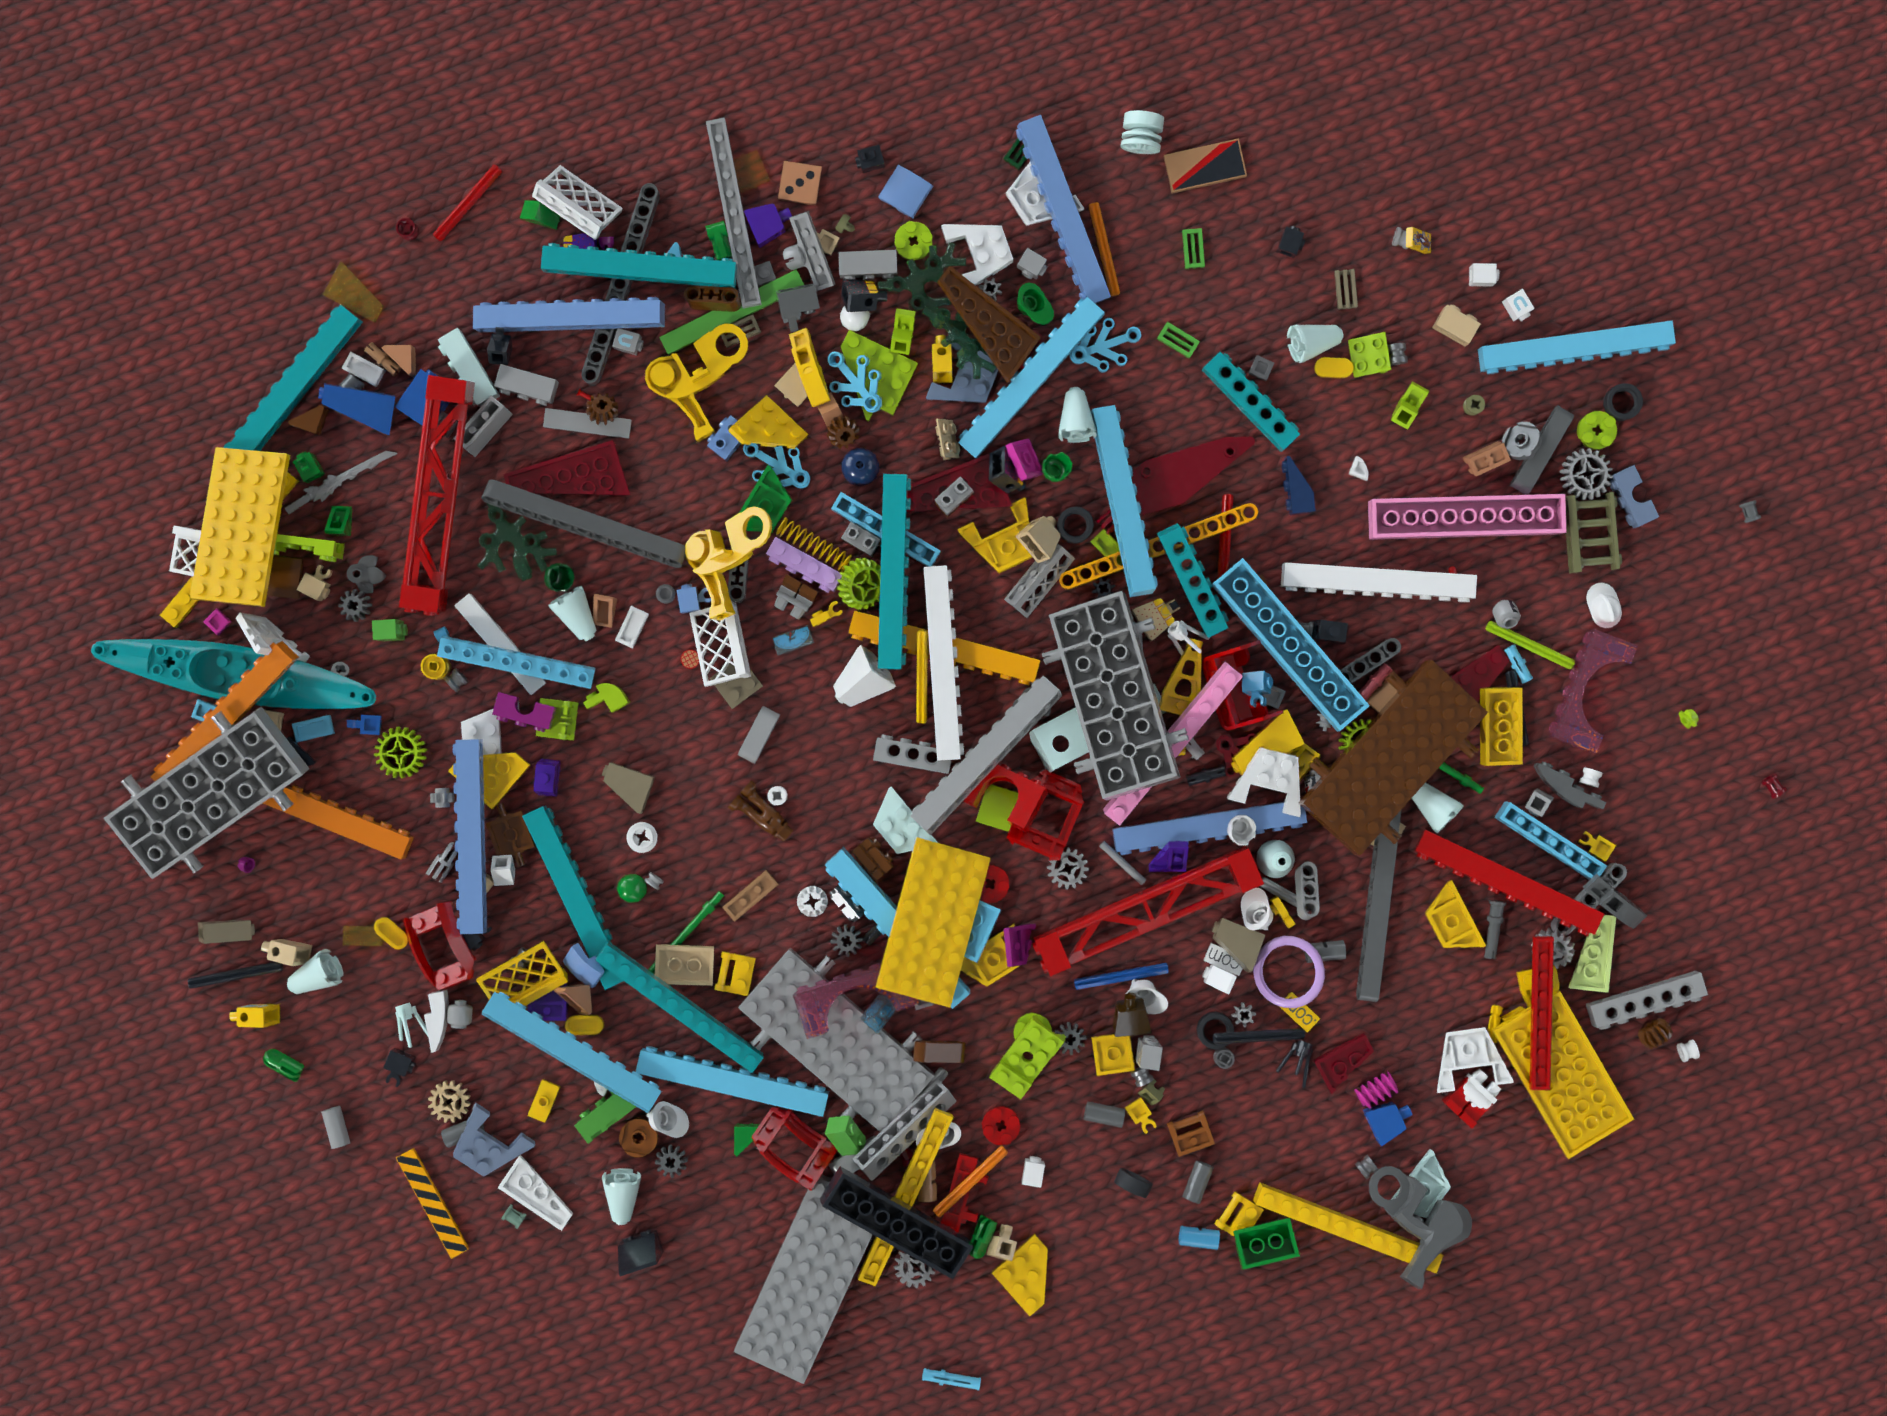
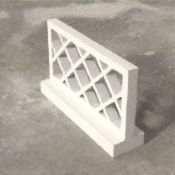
[532,165,623,240]
[169,526,201,576]
[689,601,751,687]

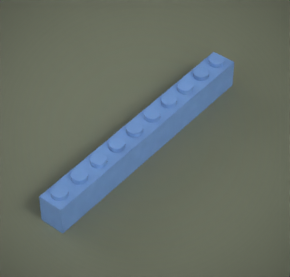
[1016,115,1111,304]
[473,297,665,333]
[453,739,487,934]
[1112,799,1307,855]

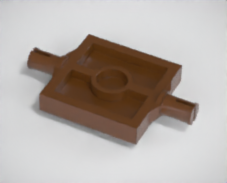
[486,803,536,867]

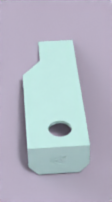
[1029,684,1166,773]

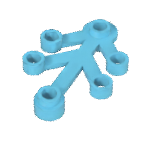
[1069,318,1141,373]
[828,352,882,413]
[743,443,810,489]

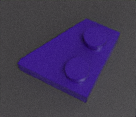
[527,984,568,1021]

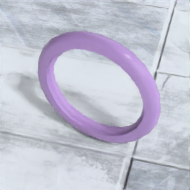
[1253,936,1325,1008]

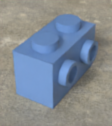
[707,415,741,462]

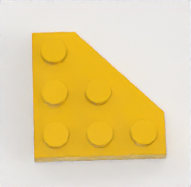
[728,395,808,449]
[448,753,530,809]
[992,1234,1048,1316]

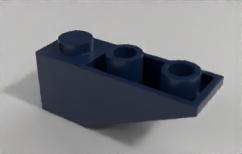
[1282,456,1316,515]

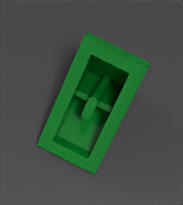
[520,200,561,230]
[324,506,352,536]
[734,1124,760,1157]

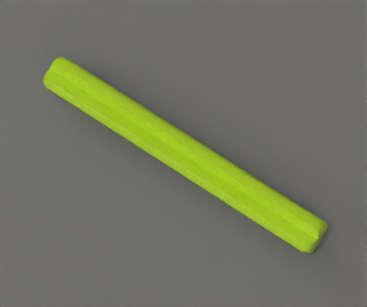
[1486,621,1575,669]

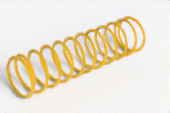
[776,517,852,572]

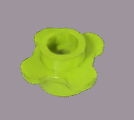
[1679,709,1699,729]

